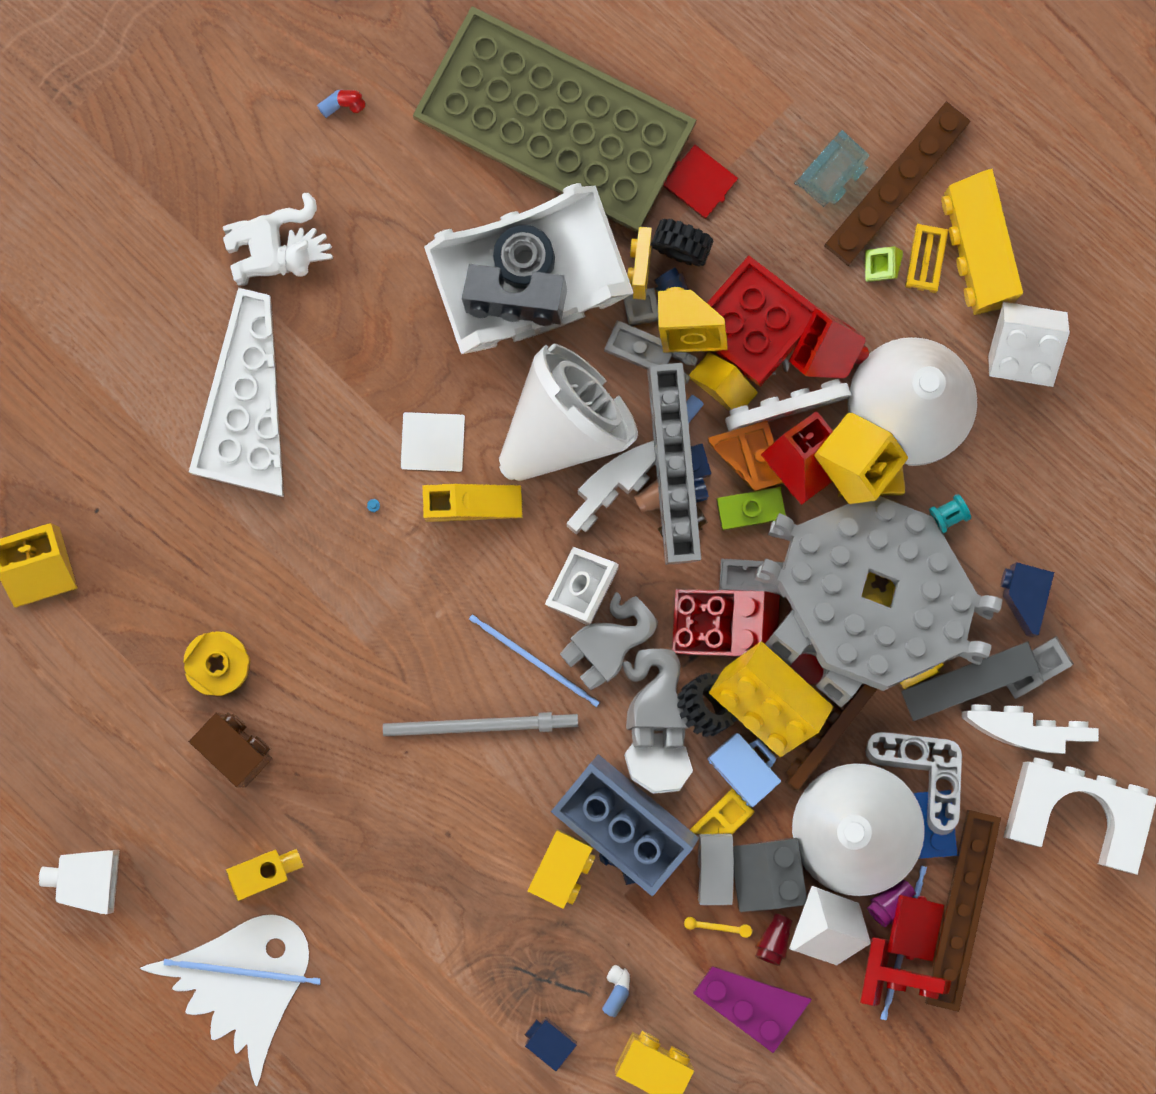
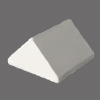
[545,547,619,625]
[789,886,871,965]

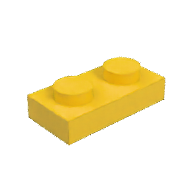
[628,227,652,300]

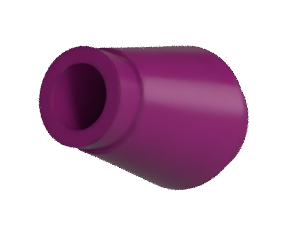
[867,880,916,927]

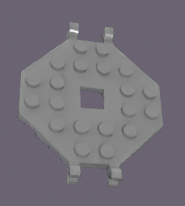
[755,496,1003,691]

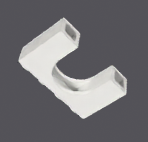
[1004,757,1156,875]

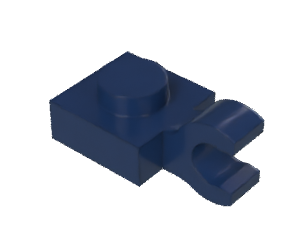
[691,443,711,503]

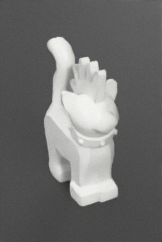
[223,193,333,287]

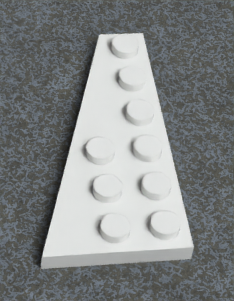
[189,288,284,497]

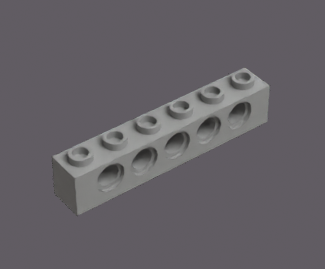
[647,363,701,565]

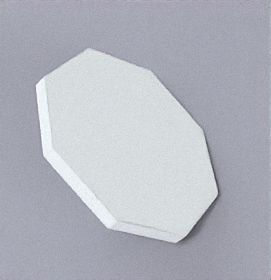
[624,733,693,794]

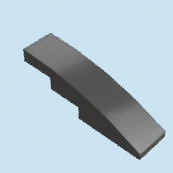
[901,642,1041,721]

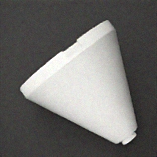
[848,338,977,466]
[499,344,638,481]
[792,764,924,896]

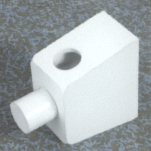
[39,850,120,914]

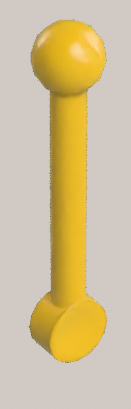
[684,917,752,938]

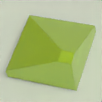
[865,246,903,282]

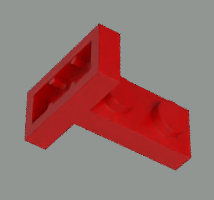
[860,937,951,1006]

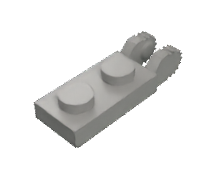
[604,320,698,384]

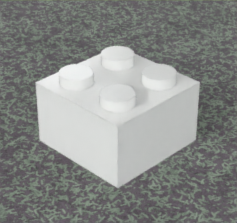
[988,302,1070,387]

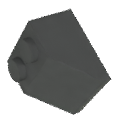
[733,837,807,912]

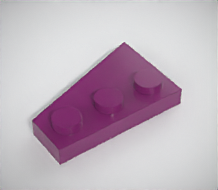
[693,966,812,1053]

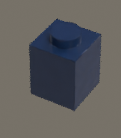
[524,1017,577,1071]

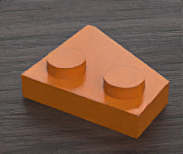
[707,420,784,491]

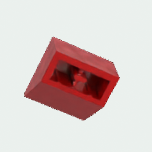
[761,411,833,505]

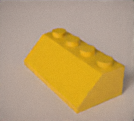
[941,169,1023,315]

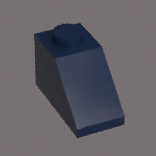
[1000,562,1055,637]

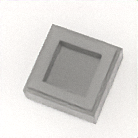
[623,288,658,326]

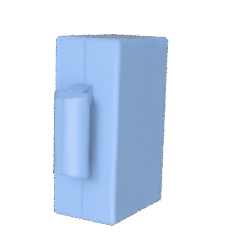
[707,733,781,807]

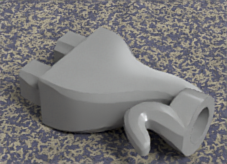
[560,592,658,691]
[622,649,688,748]

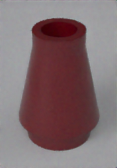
[755,914,793,966]

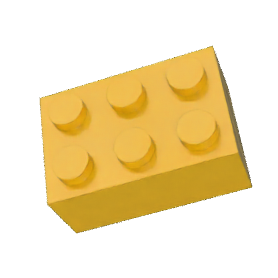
[709,641,834,757]

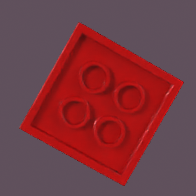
[707,255,818,387]

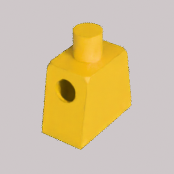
[226,849,304,901]

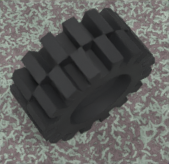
[651,219,714,267]
[677,673,737,737]

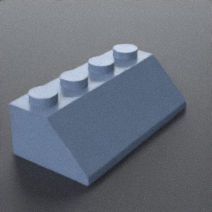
[551,754,699,897]

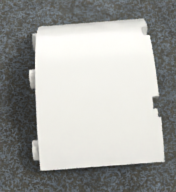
[424,183,634,354]

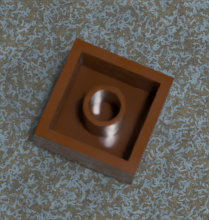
[188,712,273,787]

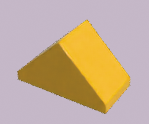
[689,352,758,411]

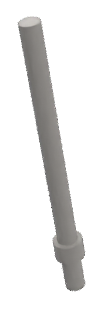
[383,712,578,736]

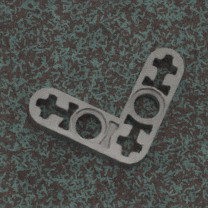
[865,732,962,835]

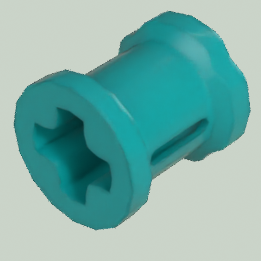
[929,494,972,534]

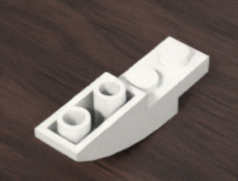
[567,441,656,535]
[962,705,1099,754]

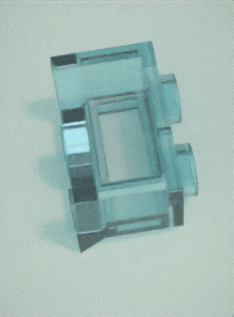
[794,130,870,207]

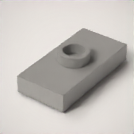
[719,559,784,595]

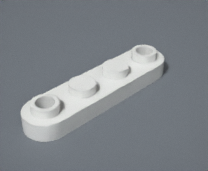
[725,379,851,431]

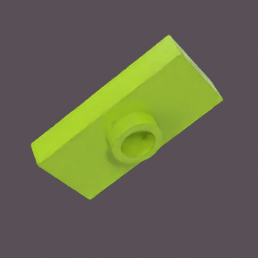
[716,487,786,531]

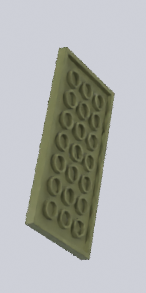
[413,6,697,233]

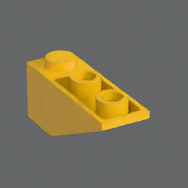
[422,484,523,522]

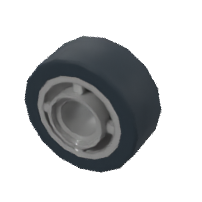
[493,225,555,289]

